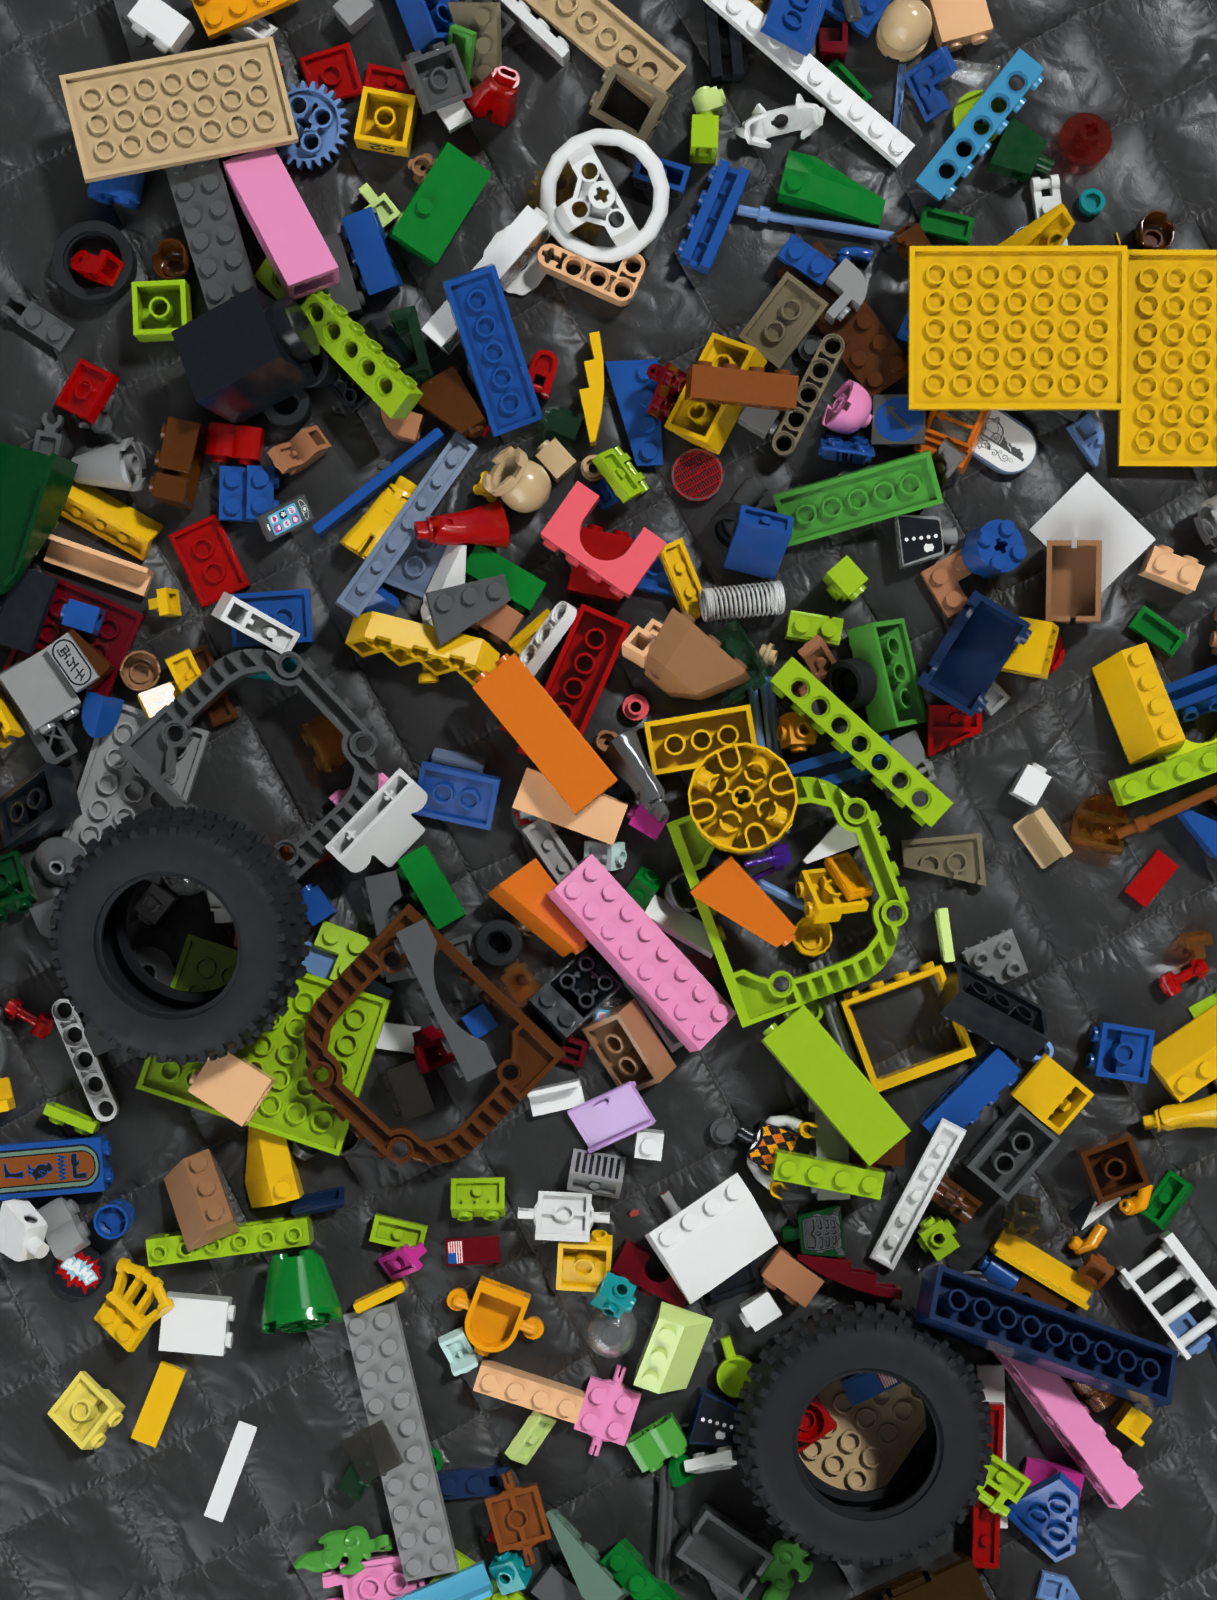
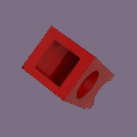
[71,249,125,287]

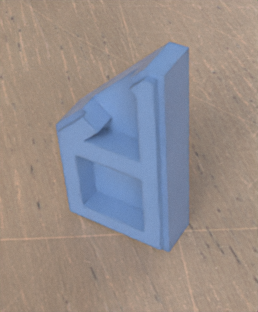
[1066,413,1105,469]
[1034,1569,1080,1600]

